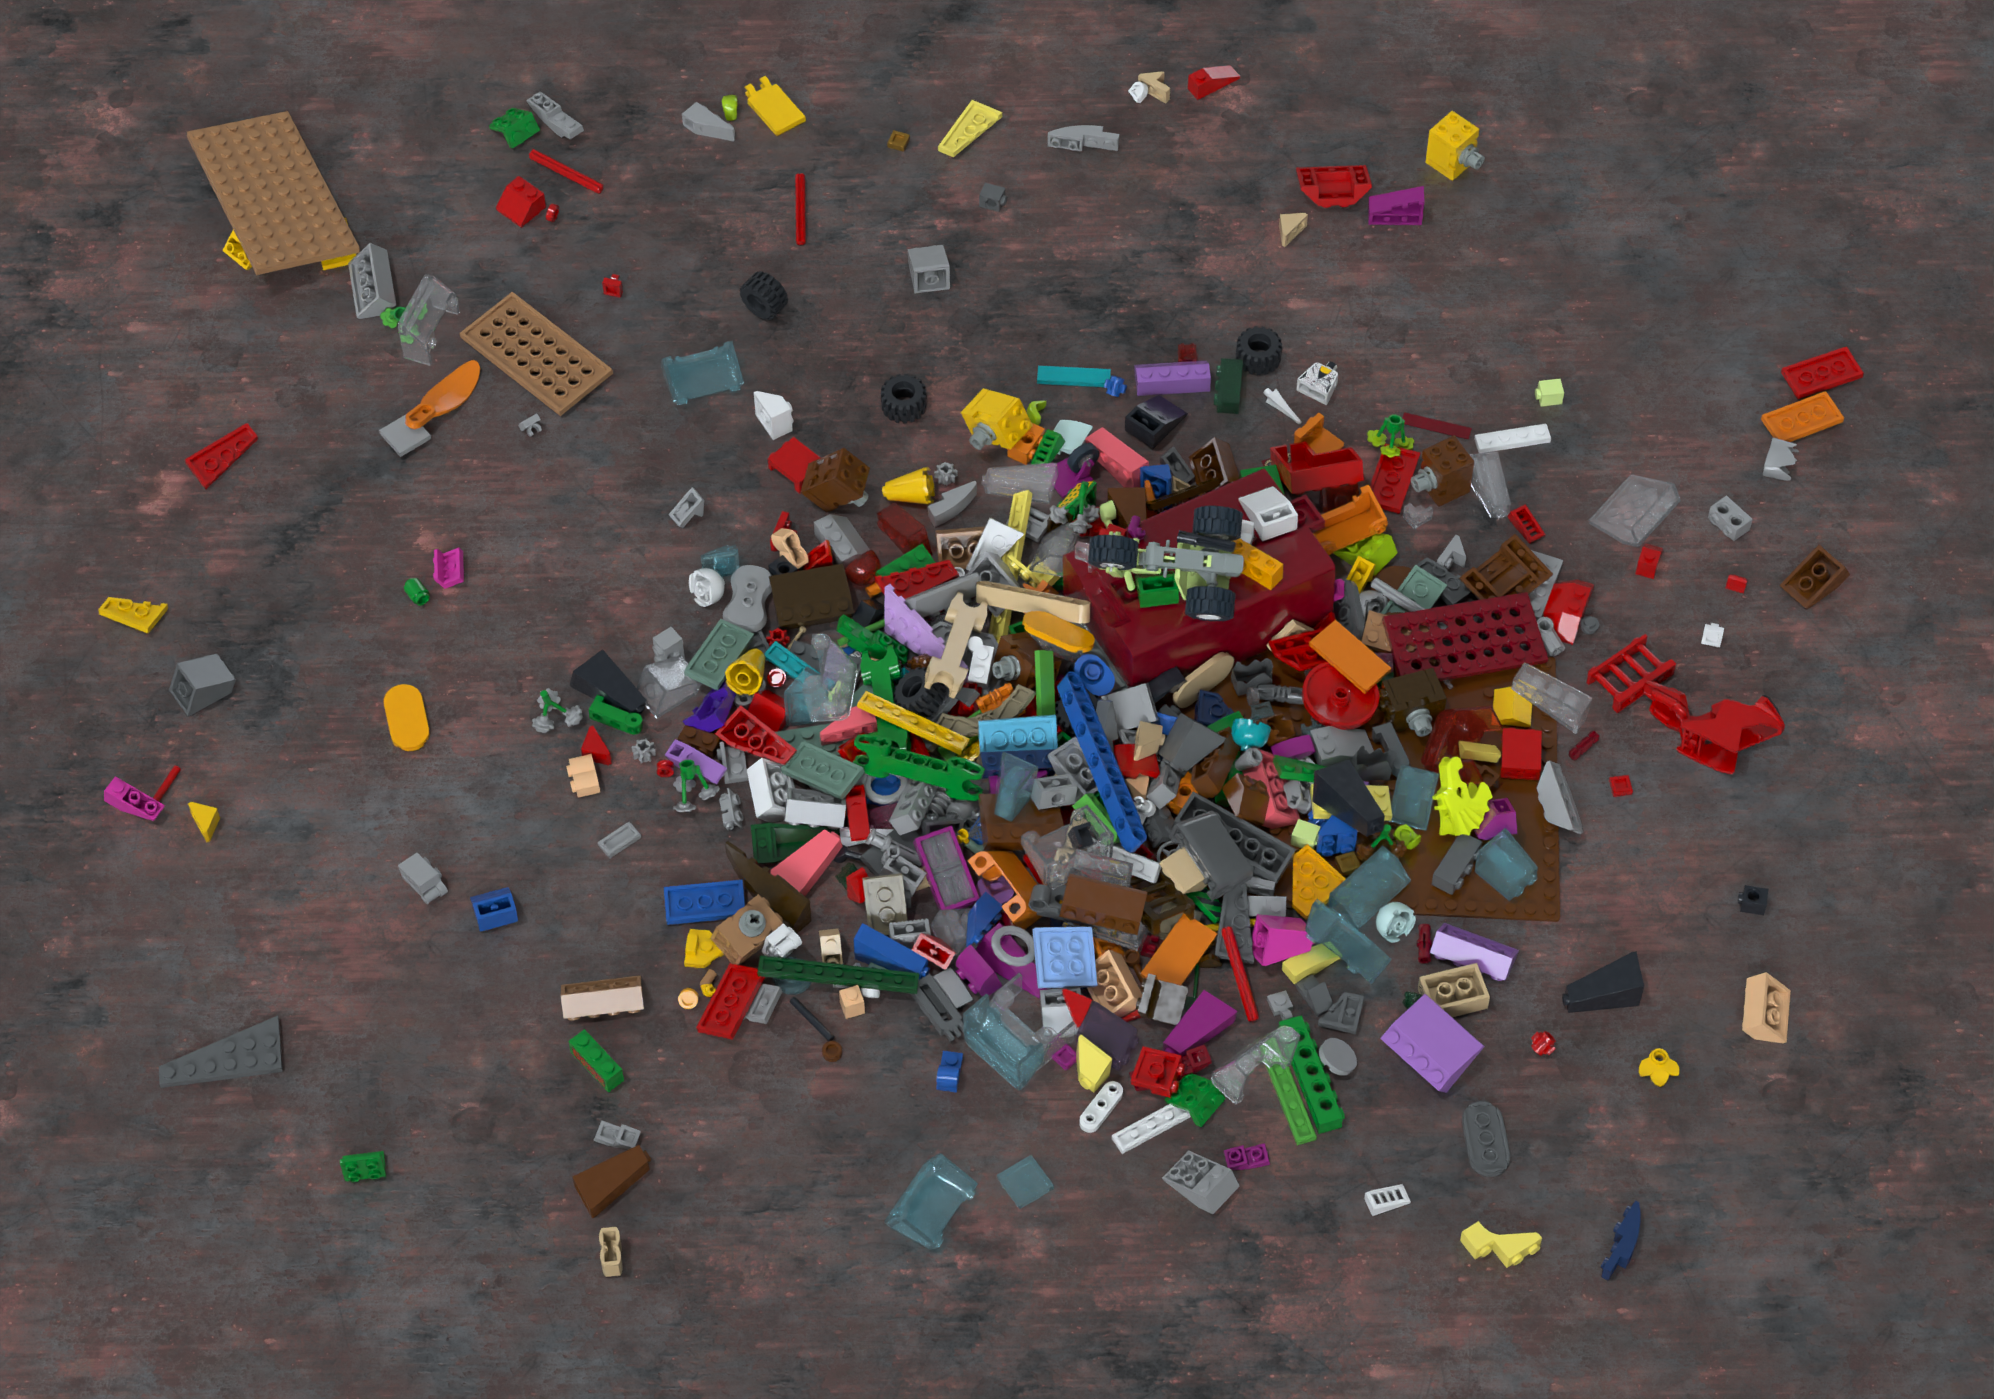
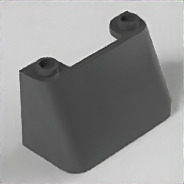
[1169,811,1254,901]

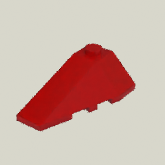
[715,705,797,765]

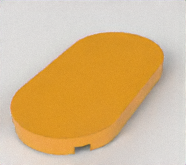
[1022,611,1095,653]
[384,684,430,751]

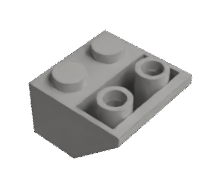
[1040,987,1084,1037]

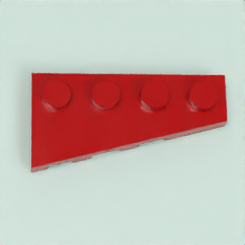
[874,560,959,599]

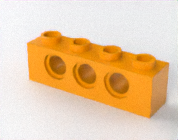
[1232,538,1283,590]

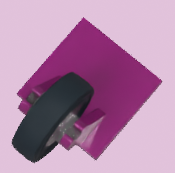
[1042,443,1099,498]

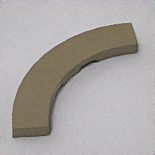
[937,684,1036,737]

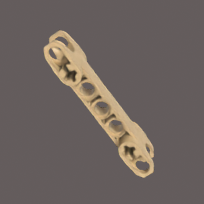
[924,592,987,698]

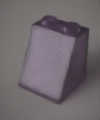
[1076,1001,1139,1071]

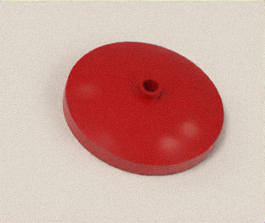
[1302,661,1379,730]

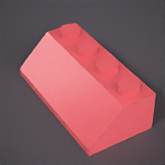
[1242,749,1300,829]

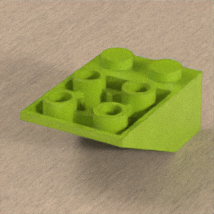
[1333,533,1398,576]

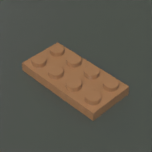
[1361,610,1436,666]

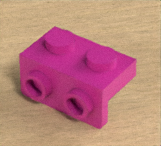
[433,548,464,589]

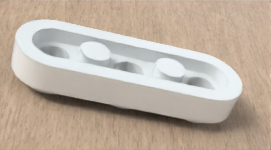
[1080,1081,1123,1133]

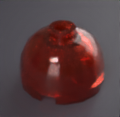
[845,550,882,586]

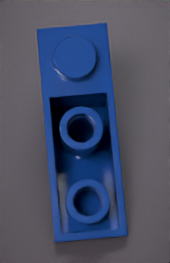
[966,892,1003,947]

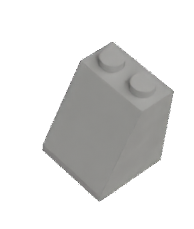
[908,245,950,294]

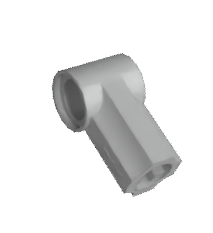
[1537,617,1565,657]

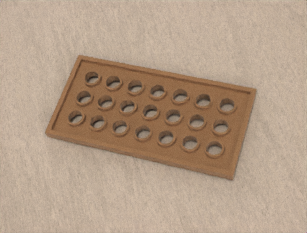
[460,292,613,416]

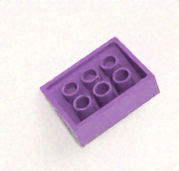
[1380,994,1485,1093]

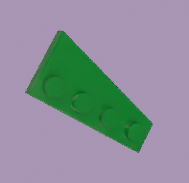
[1273,755,1327,783]

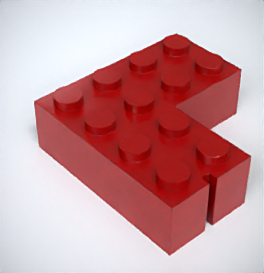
[1270,441,1364,495]

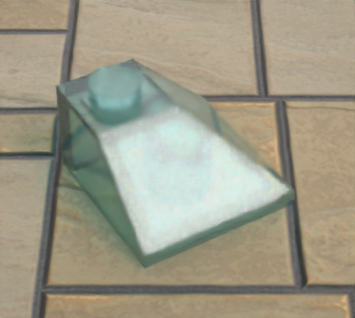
[700,545,740,577]

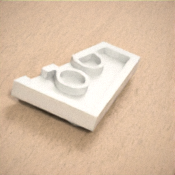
[966,518,1024,571]

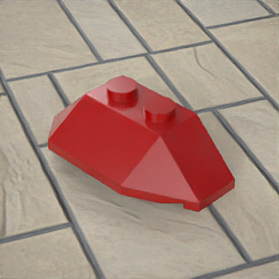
[1543,579,1594,645]
[1268,628,1327,671]

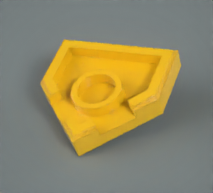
[684,929,724,968]

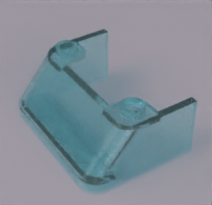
[1305,898,1392,984]
[963,994,1044,1090]

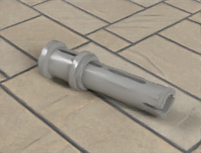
[866,828,921,867]

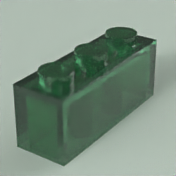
[1214,358,1243,414]

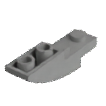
[527,92,584,139]
[1048,125,1119,151]

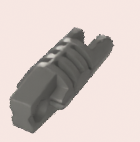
[1257,685,1304,705]

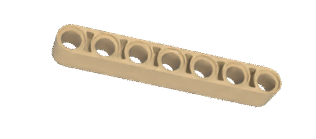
[976,581,1090,623]

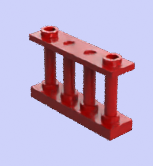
[1586,634,1676,713]

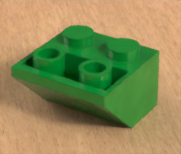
[1135,571,1179,608]

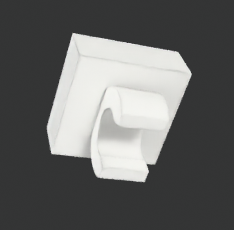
[1701,623,1724,647]

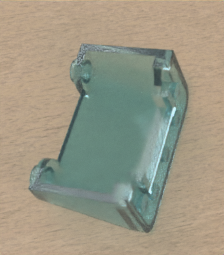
[660,341,744,405]
[884,1153,978,1250]

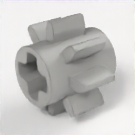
[934,462,957,486]
[632,738,656,763]

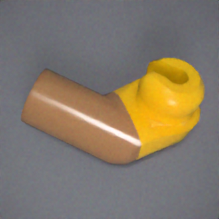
[700,969,717,997]

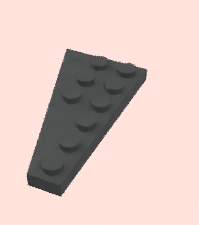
[159,1016,283,1088]

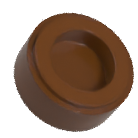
[822,1041,842,1062]

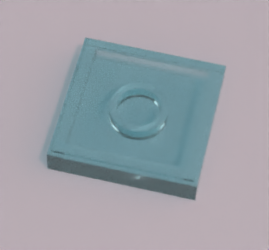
[997,1155,1054,1209]

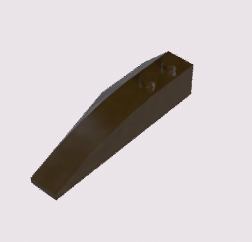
[725,841,811,934]

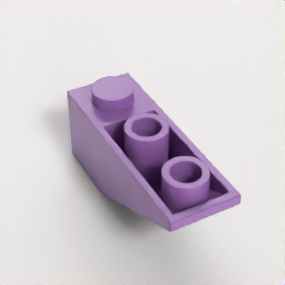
[665,739,727,785]

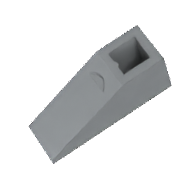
[682,102,735,141]

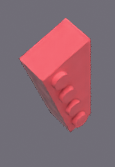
[1085,427,1149,488]

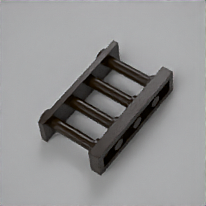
[1146,478,1221,514]
[1112,859,1195,936]

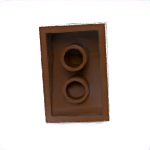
[1779,545,1850,609]

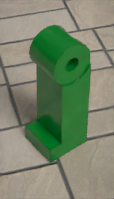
[589,695,643,735]

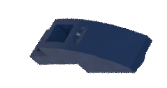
[1600,1200,1641,1281]

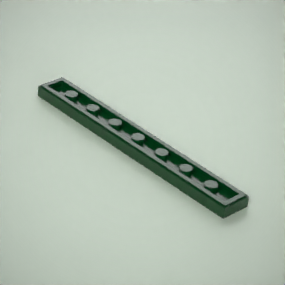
[758,955,920,994]

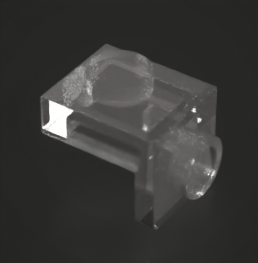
[1075,541,1098,573]

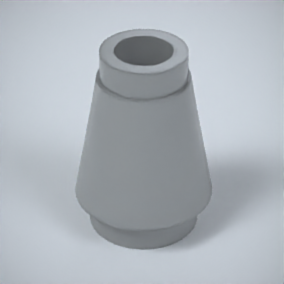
[1234,748,1262,771]

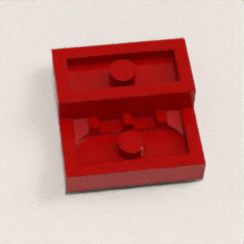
[1113,744,1160,779]

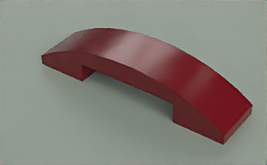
[1129,1044,1212,1091]

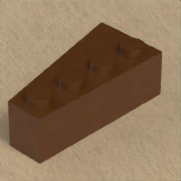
[1191,726,1240,799]

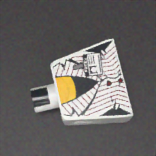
[1297,361,1338,405]

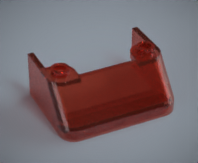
[1421,706,1503,784]

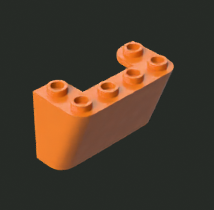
[967,850,1042,930]

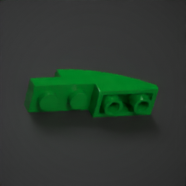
[836,614,909,664]

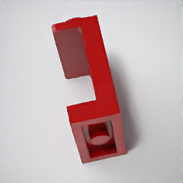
[768,437,821,494]
[1500,728,1542,780]

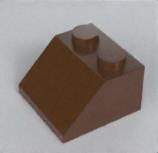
[1222,773,1270,826]

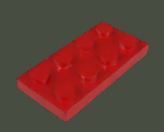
[1781,346,1864,399]
[1370,443,1421,514]
[696,963,765,1040]

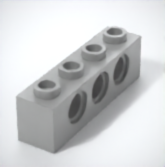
[889,779,938,835]

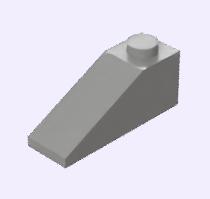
[1247,896,1286,917]

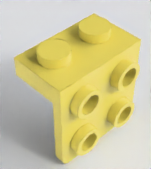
[1008,554,1060,588]

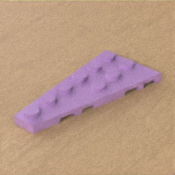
[884,584,968,684]

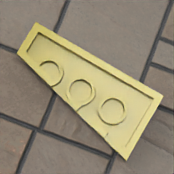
[938,100,1003,157]

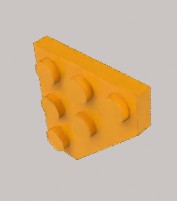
[1292,844,1349,920]

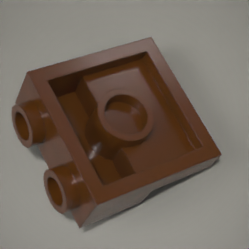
[678,725,723,759]

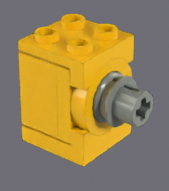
[1425,111,1485,181]
[961,388,1033,450]

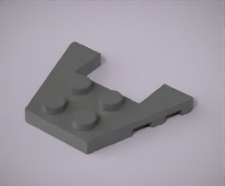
[922,685,980,753]

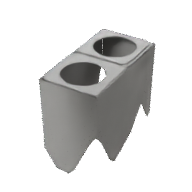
[1763,438,1799,481]

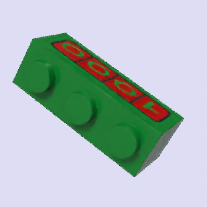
[569,1029,624,1093]

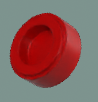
[546,204,559,222]

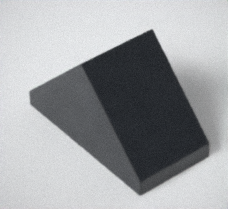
[852,599,885,627]

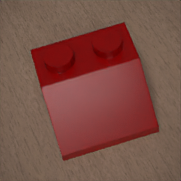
[496,176,546,228]

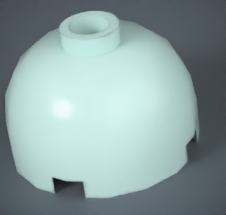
[1376,902,1416,943]

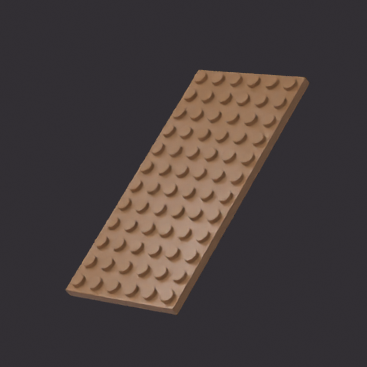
[187,111,360,275]

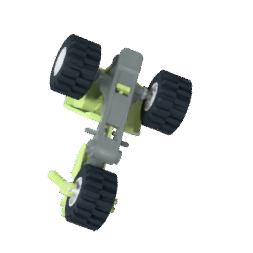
[1088,506,1244,621]

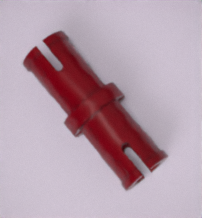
[1416,923,1432,964]

